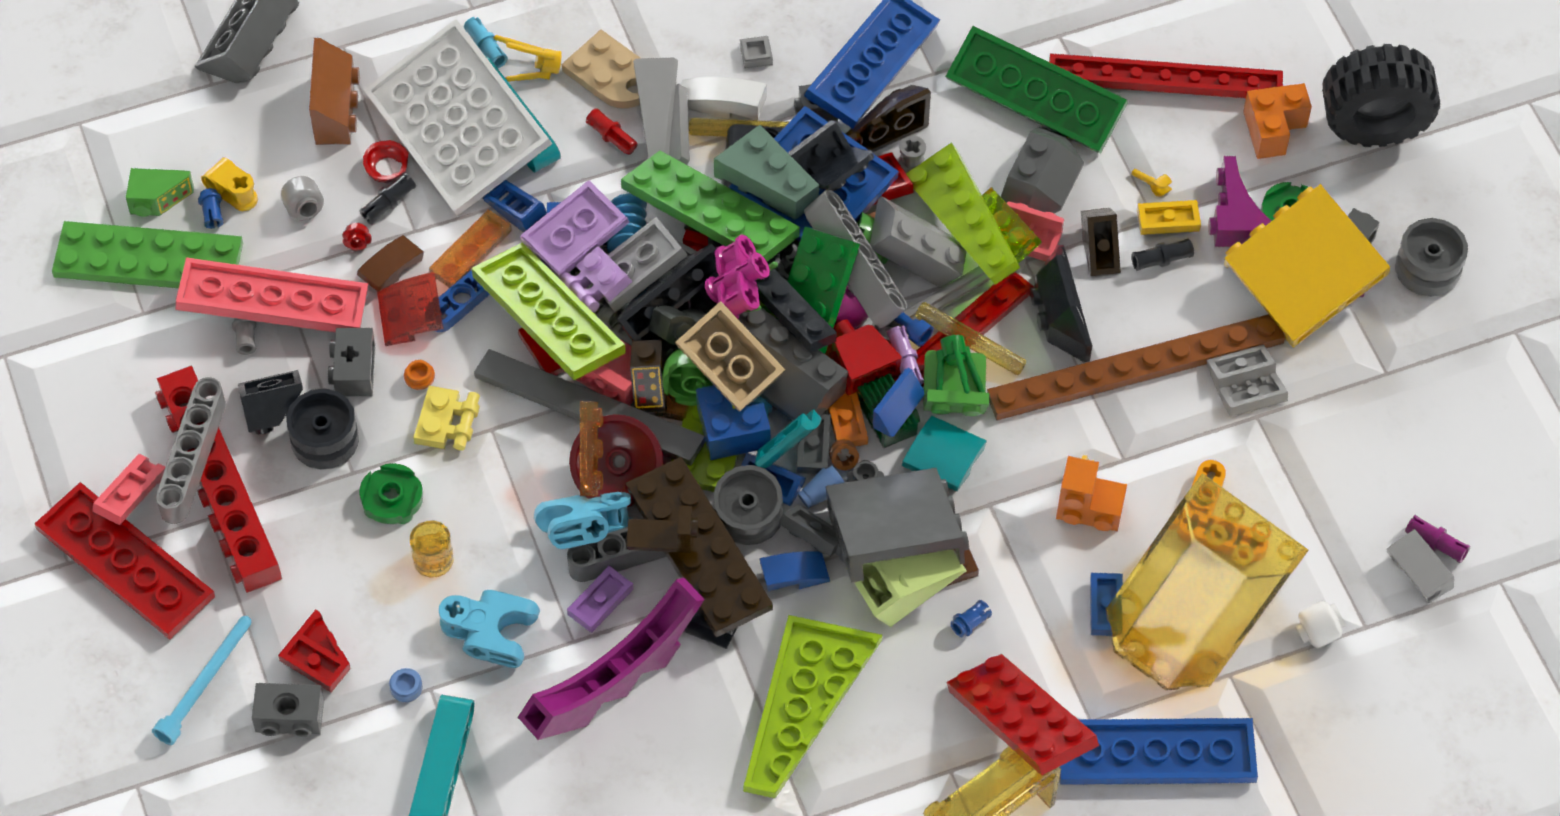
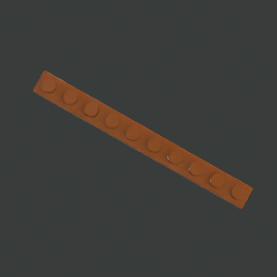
[987,314,1286,421]

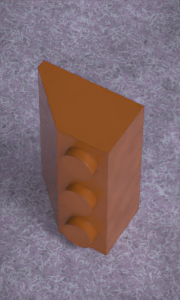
[309,38,360,145]

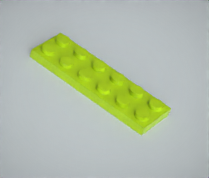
[472,242,626,380]

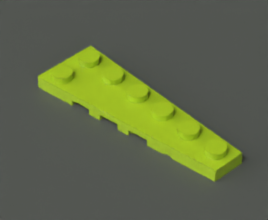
[906,142,1020,285]

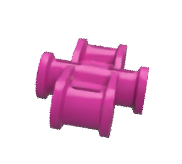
[705,235,770,319]

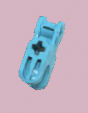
[534,492,632,549]
[439,590,540,668]

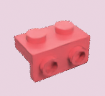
[999,201,1064,261]

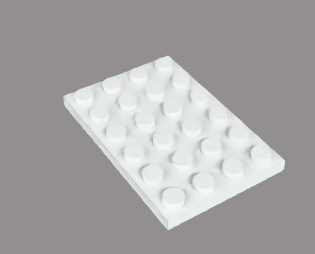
[363,19,552,216]

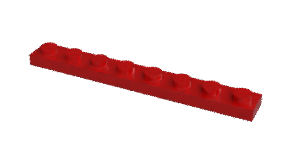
[1049,53,1283,99]

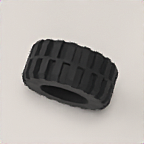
[1322,44,1441,147]

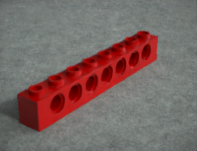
[155,365,282,593]

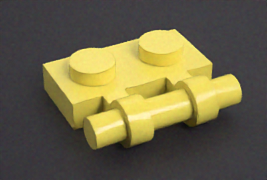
[413,385,480,451]

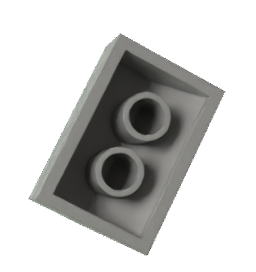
[870,197,967,288]

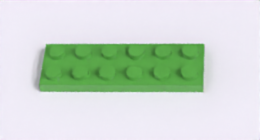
[621,150,800,261]
[52,221,243,288]

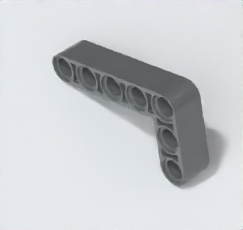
[567,527,667,582]

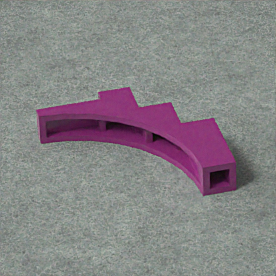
[1208,156,1365,297]
[517,577,705,740]

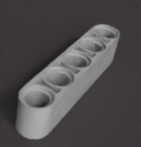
[804,190,907,328]
[156,377,226,524]

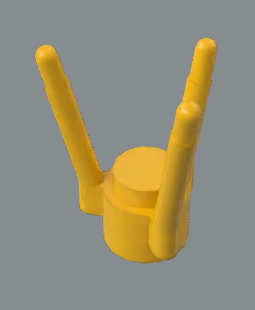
[494,35,562,82]

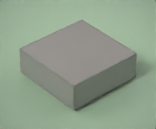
[740,36,773,68]

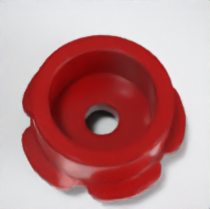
[342,223,372,251]

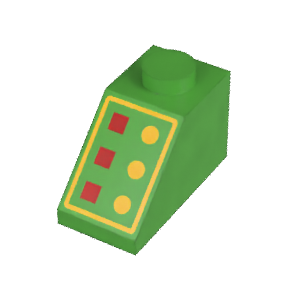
[126,168,194,217]

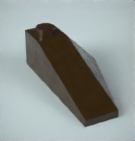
[845,85,931,153]

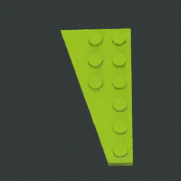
[743,615,883,798]

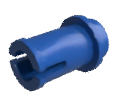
[198,188,224,229]
[950,600,992,637]

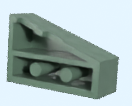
[714,125,819,220]

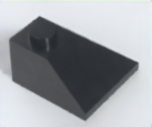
[238,370,303,435]

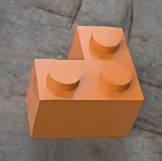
[1243,83,1312,159]
[1056,456,1127,532]

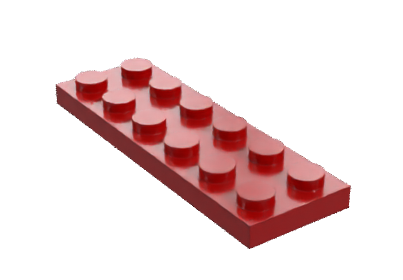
[34,482,215,640]
[946,654,1099,776]

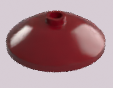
[569,414,663,507]

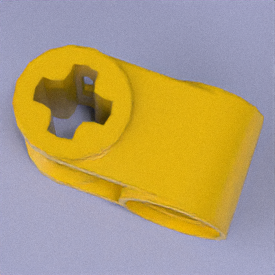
[201,157,258,211]

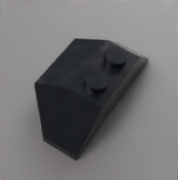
[616,244,719,349]
[1030,245,1093,363]

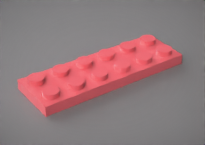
[175,257,368,332]

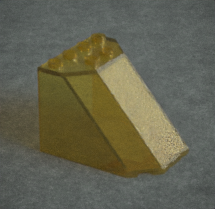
[1106,473,1309,691]

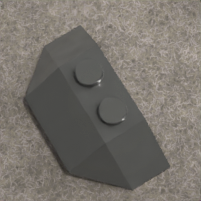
[994,127,1084,221]

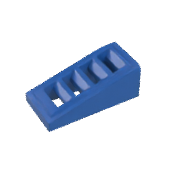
[483,180,547,232]

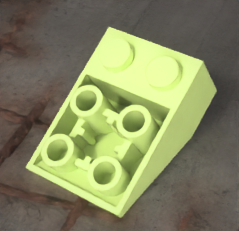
[846,549,967,627]

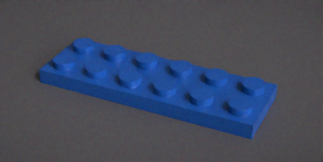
[804,0,940,129]
[1059,718,1258,785]

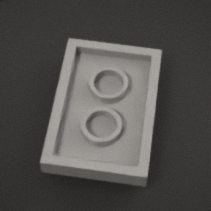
[604,217,688,312]

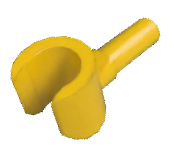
[1131,169,1172,197]

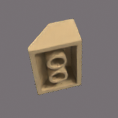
[675,301,785,412]

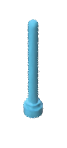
[152,616,252,745]

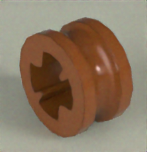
[829,439,859,471]

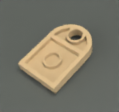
[561,29,640,108]

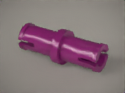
[1405,515,1471,563]

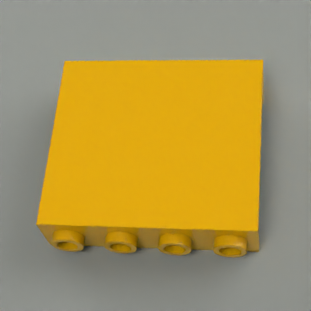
[1224,184,1390,348]

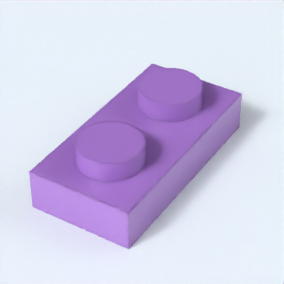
[567,566,634,633]

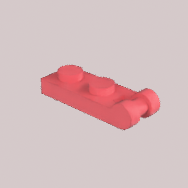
[92,454,165,525]

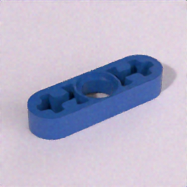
[426,269,490,332]

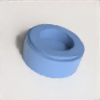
[389,668,423,702]

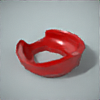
[363,140,409,183]

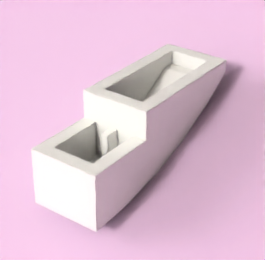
[681,77,767,120]

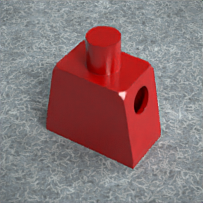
[830,319,902,396]

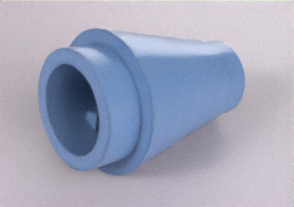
[797,466,845,509]

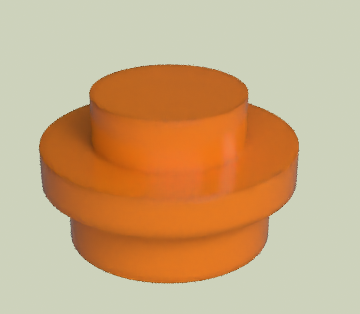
[404,360,435,390]

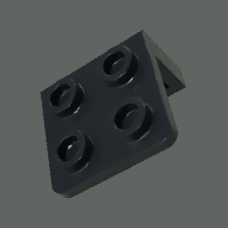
[788,120,874,191]

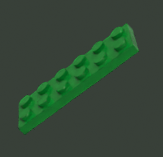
[945,26,1128,154]

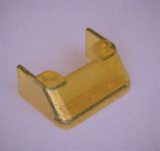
[923,746,1061,816]

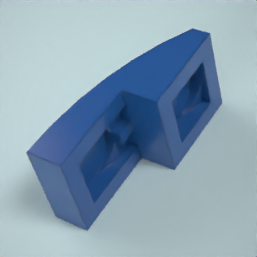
[759,551,830,591]

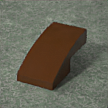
[357,235,424,292]

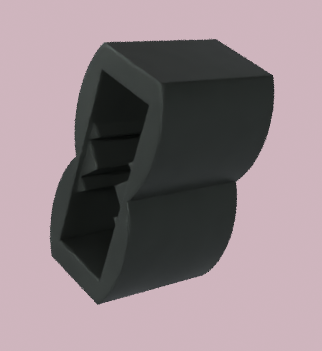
[649,306,706,346]

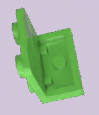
[923,350,989,416]

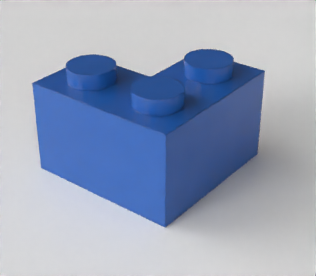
[696,385,771,460]

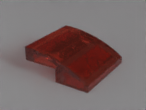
[377,272,444,346]

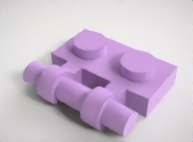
[560,246,632,312]

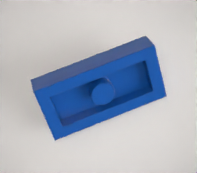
[1090,573,1124,636]

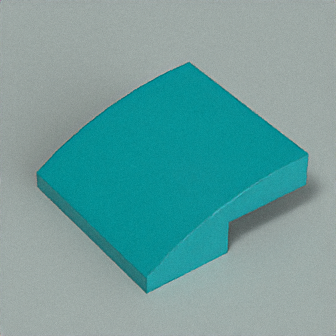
[755,409,822,468]
[901,415,987,492]

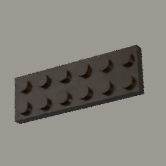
[626,457,773,637]

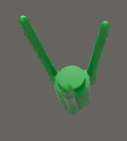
[936,335,985,394]

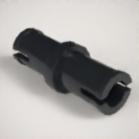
[359,172,416,225]
[1131,238,1194,271]

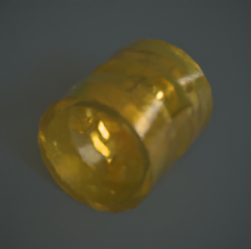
[410,520,454,578]

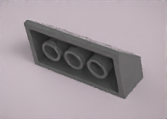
[194,0,299,83]
[738,308,848,421]

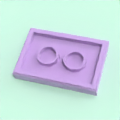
[520,180,629,279]

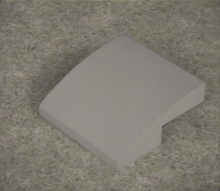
[1207,344,1288,417]

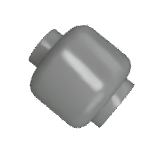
[281,176,324,221]

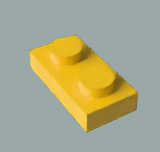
[1137,200,1201,235]

